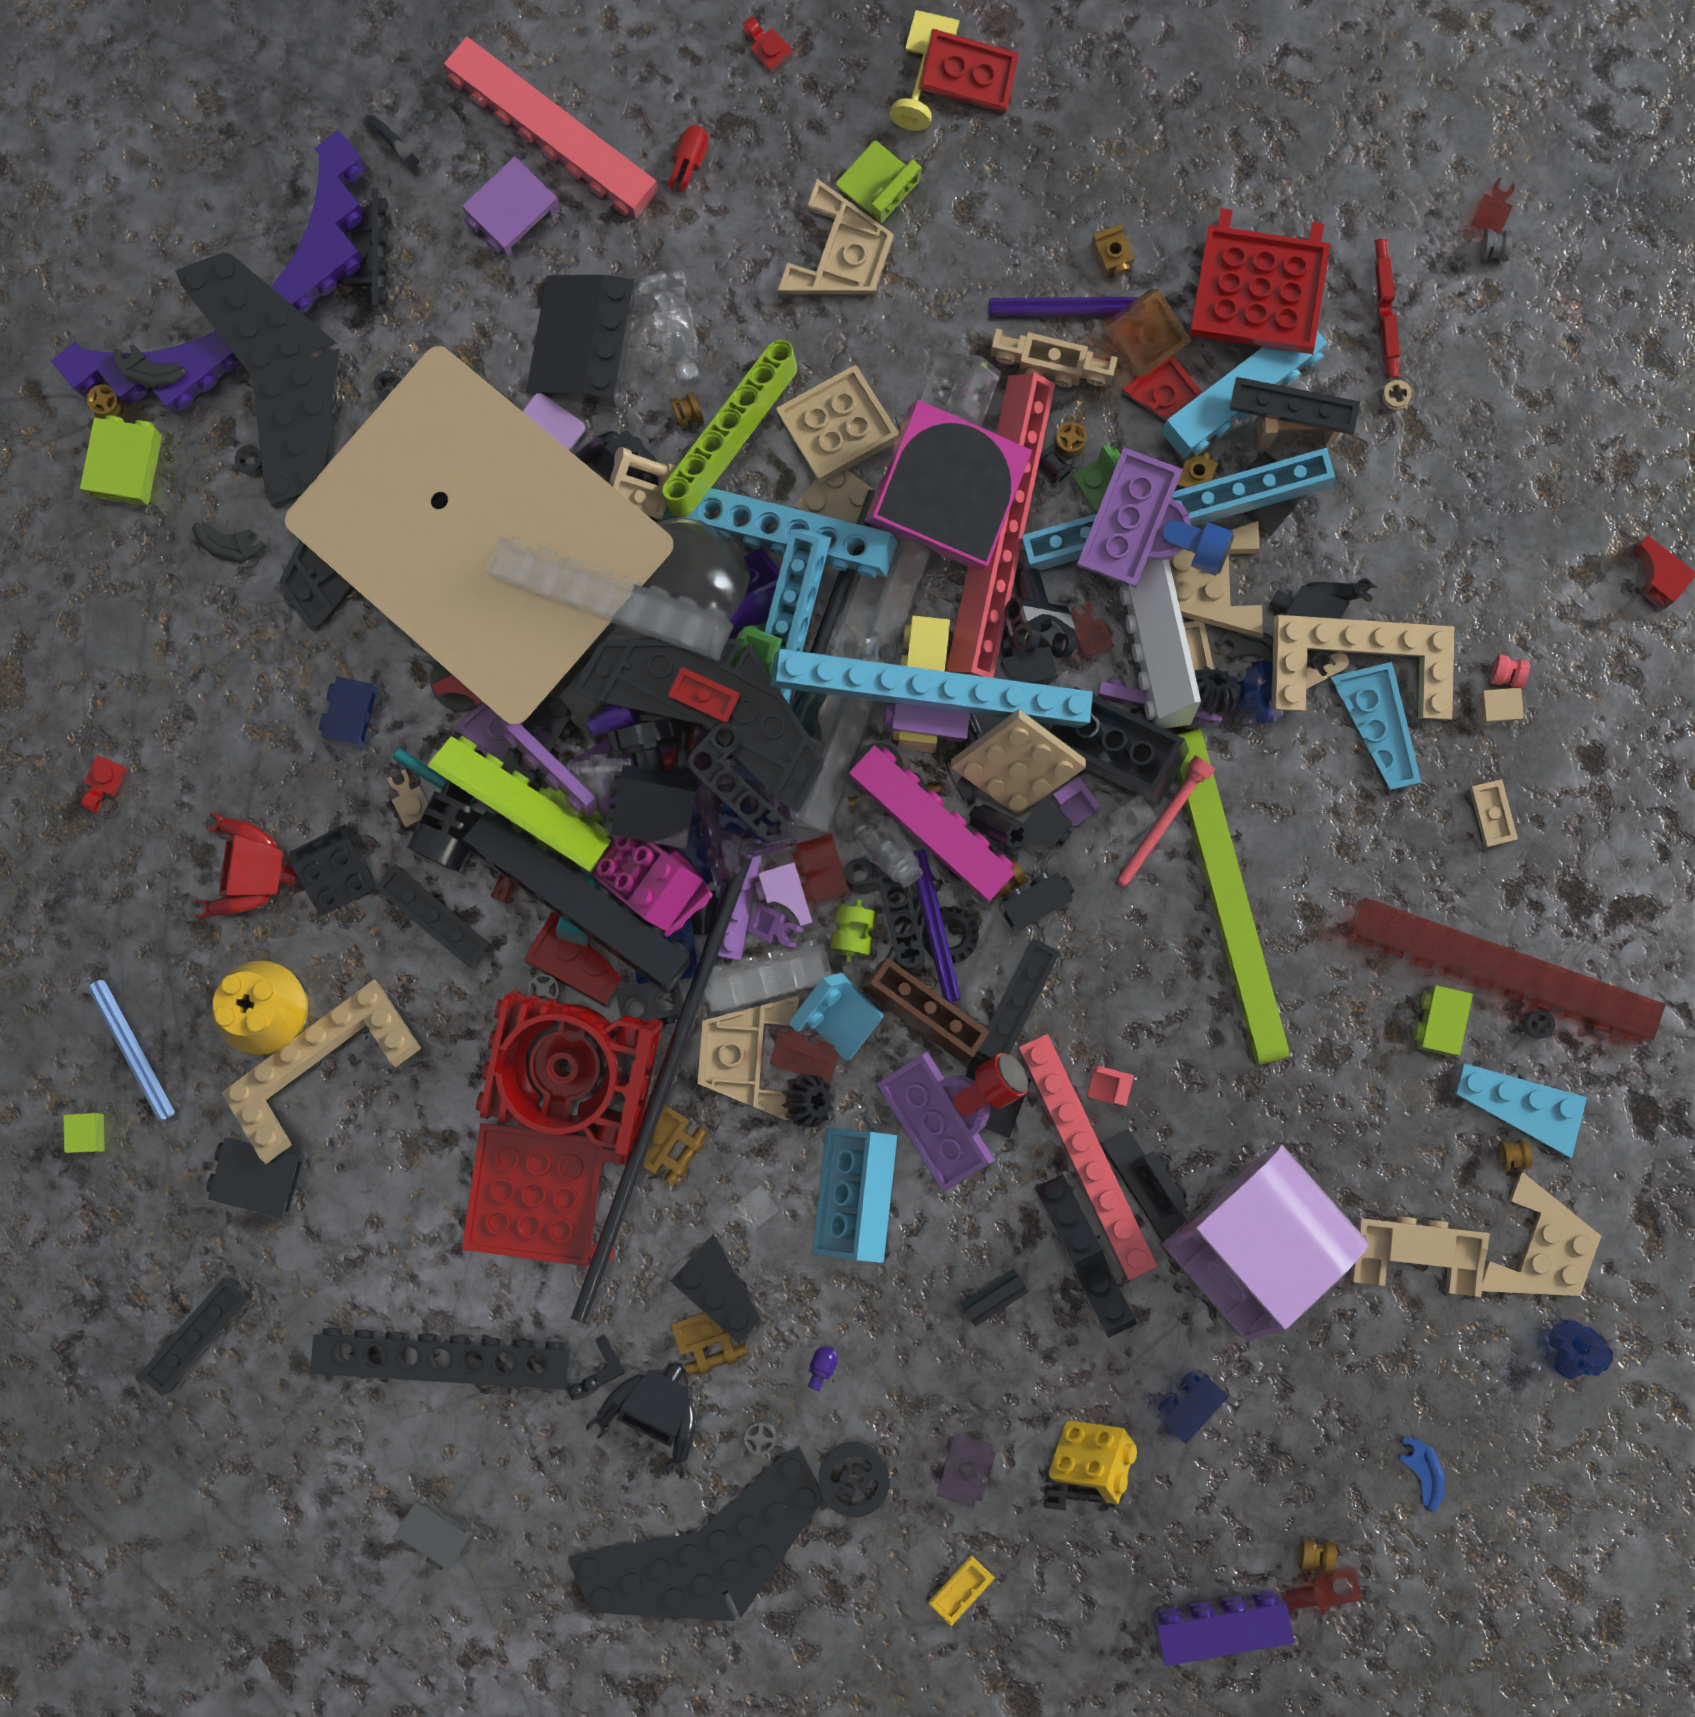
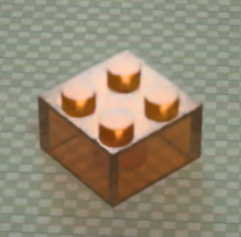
[1101,289,1192,377]

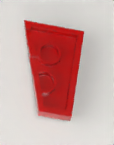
[1121,352,1203,421]

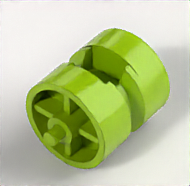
[830,899,877,962]

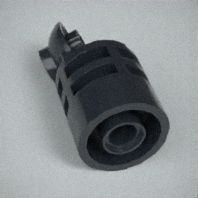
[406,749,485,874]

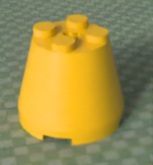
[212,961,308,1055]

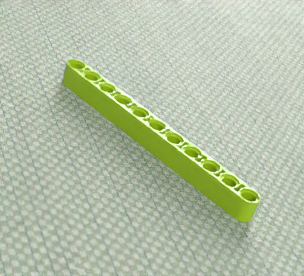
[1176,729,1290,1066]

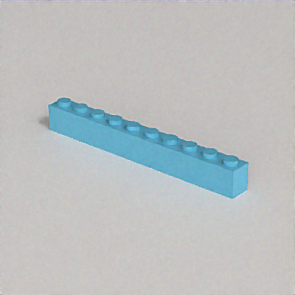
[1022,448,1335,571]
[770,649,1093,728]

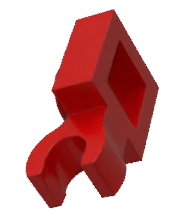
[742,16,793,73]
[81,755,128,813]

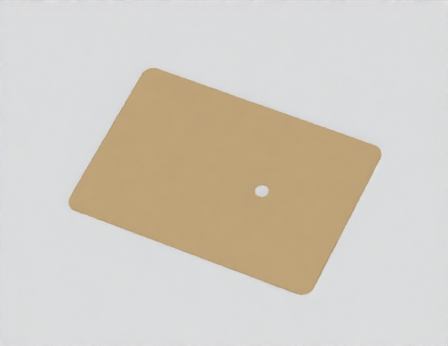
[285,346,673,725]

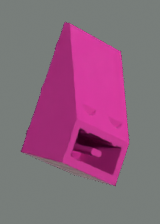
[590,836,703,932]

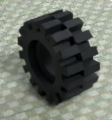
[922,906,979,964]

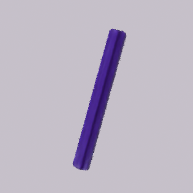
[988,297,1140,316]
[909,849,961,1003]

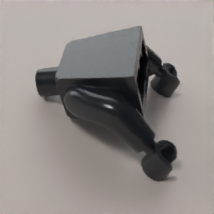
[574,430,659,486]
[1269,578,1377,676]
[586,1363,696,1478]

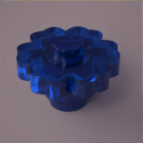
[1235,660,1283,725]
[1548,1319,1613,1380]

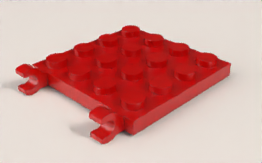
[1190,208,1331,355]
[462,1123,627,1267]

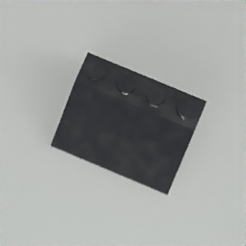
[526,275,637,408]

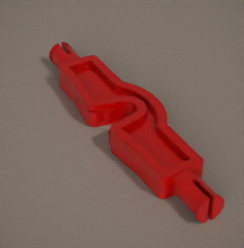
[1374,238,1400,379]

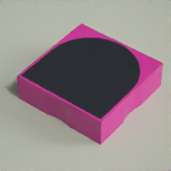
[864,400,1032,571]

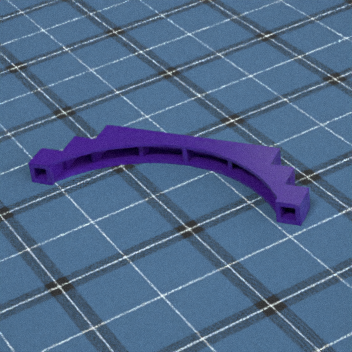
[51,130,367,413]

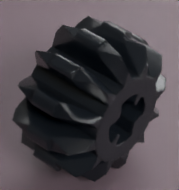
[1195,666,1241,717]
[781,1074,835,1128]

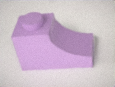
[755,862,813,928]

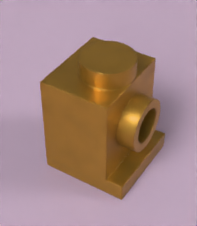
[1091,224,1135,277]
[1175,451,1218,491]

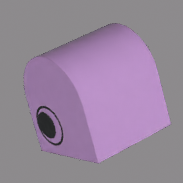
[1161,1144,1369,1342]

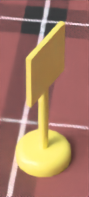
[889,10,960,131]

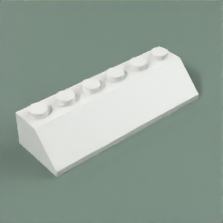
[1120,559,1201,729]

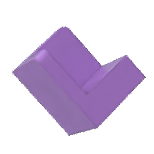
[1051,776,1101,827]

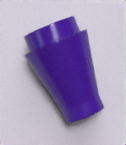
[587,704,637,736]

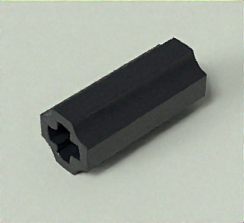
[969,804,1028,849]
[960,1268,1029,1327]

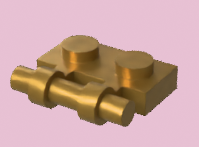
[628,1104,708,1186]
[671,1313,749,1376]

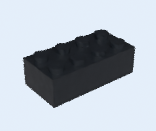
[1049,687,1189,804]

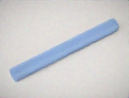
[88,980,175,1121]

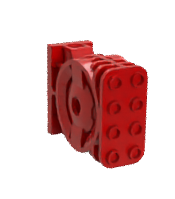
[476,990,663,1156]

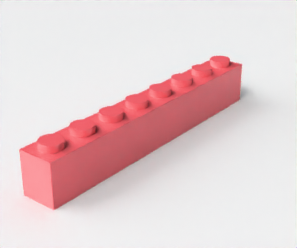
[444,36,659,219]
[1017,1034,1158,1280]

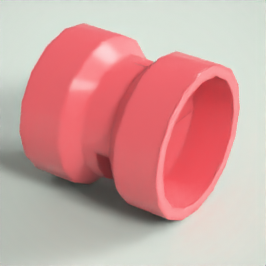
[1490,653,1530,691]

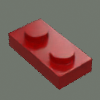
[668,667,741,723]

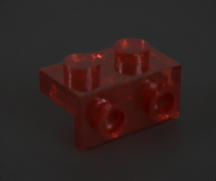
[770,1029,839,1083]

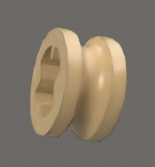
[1383,380,1412,410]

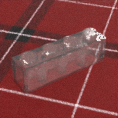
[705,940,832,1014]

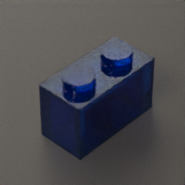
[319,676,378,749]

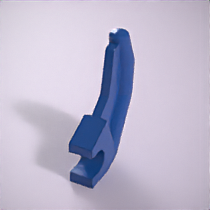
[1398,1436,1445,1512]

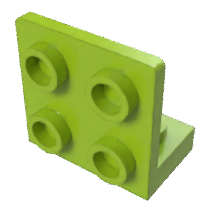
[836,141,922,224]

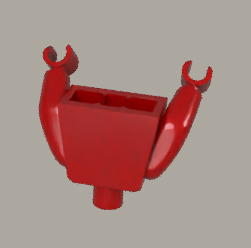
[195,813,297,918]

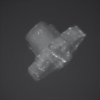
[567,754,632,800]

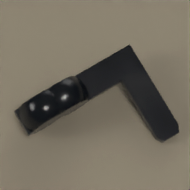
[567,1335,624,1401]

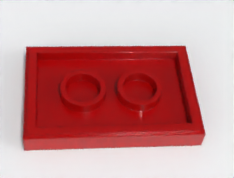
[918,28,1019,113]

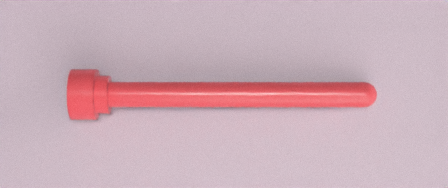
[1117,755,1216,887]

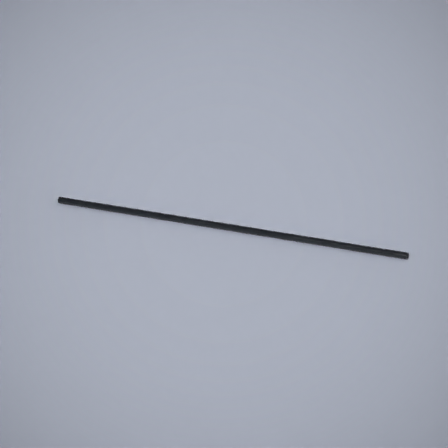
[571,490,876,1324]

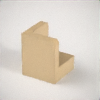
[1477,688,1524,726]

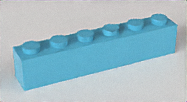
[1160,330,1328,459]

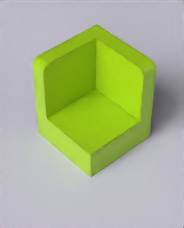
[63,1113,105,1153]

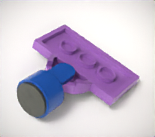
[1077,447,1235,588]

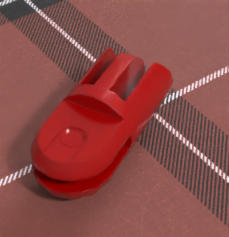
[668,125,708,192]

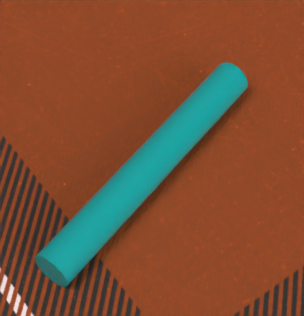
[393,748,477,808]

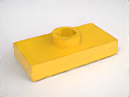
[927,1555,995,1626]

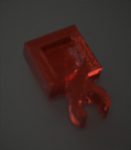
[1471,178,1515,233]
[1071,600,1114,659]

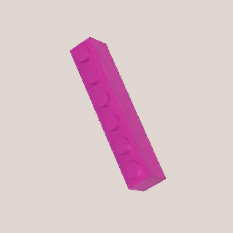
[849,745,1015,904]

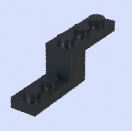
[1035,1174,1137,1338]

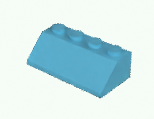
[812,1128,897,1263]

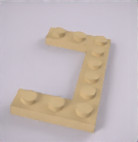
[1271,615,1454,720]
[221,979,421,1164]

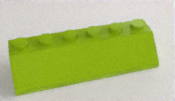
[428,735,613,873]

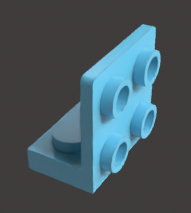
[788,972,883,1061]

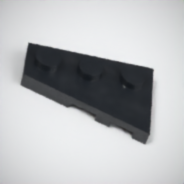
[670,1234,762,1346]

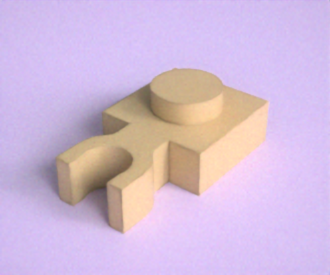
[387,769,428,829]

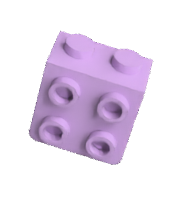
[522,393,586,451]

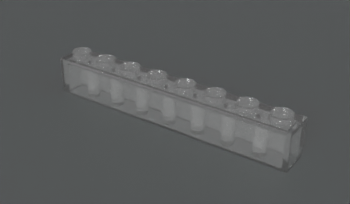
[484,536,733,661]

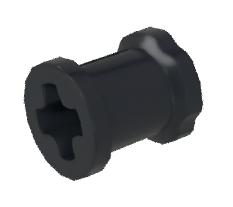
[1038,444,1074,485]

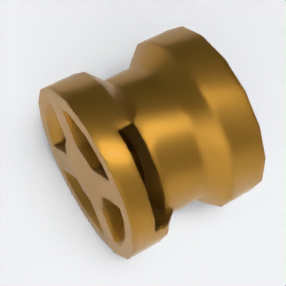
[87,384,124,419]
[670,391,704,429]
[1055,422,1087,458]
[1499,1138,1532,1172]

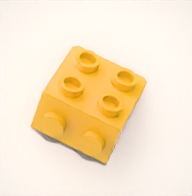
[1049,1421,1137,1504]

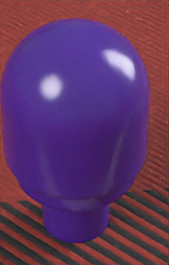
[808,1346,838,1391]

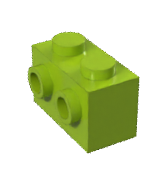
[1414,985,1473,1057]

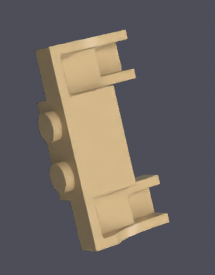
[990,328,1118,388]
[1350,1216,1489,1297]

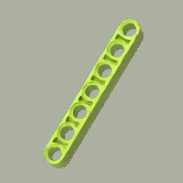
[662,340,797,518]

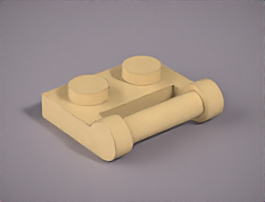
[609,447,677,520]

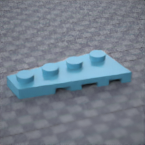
[1330,662,1421,791]
[1454,1063,1587,1159]

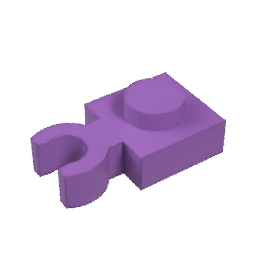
[746,902,803,948]

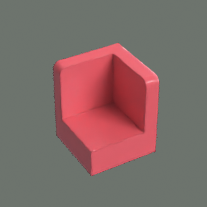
[1087,1066,1134,1107]

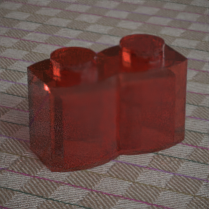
[792,833,850,906]

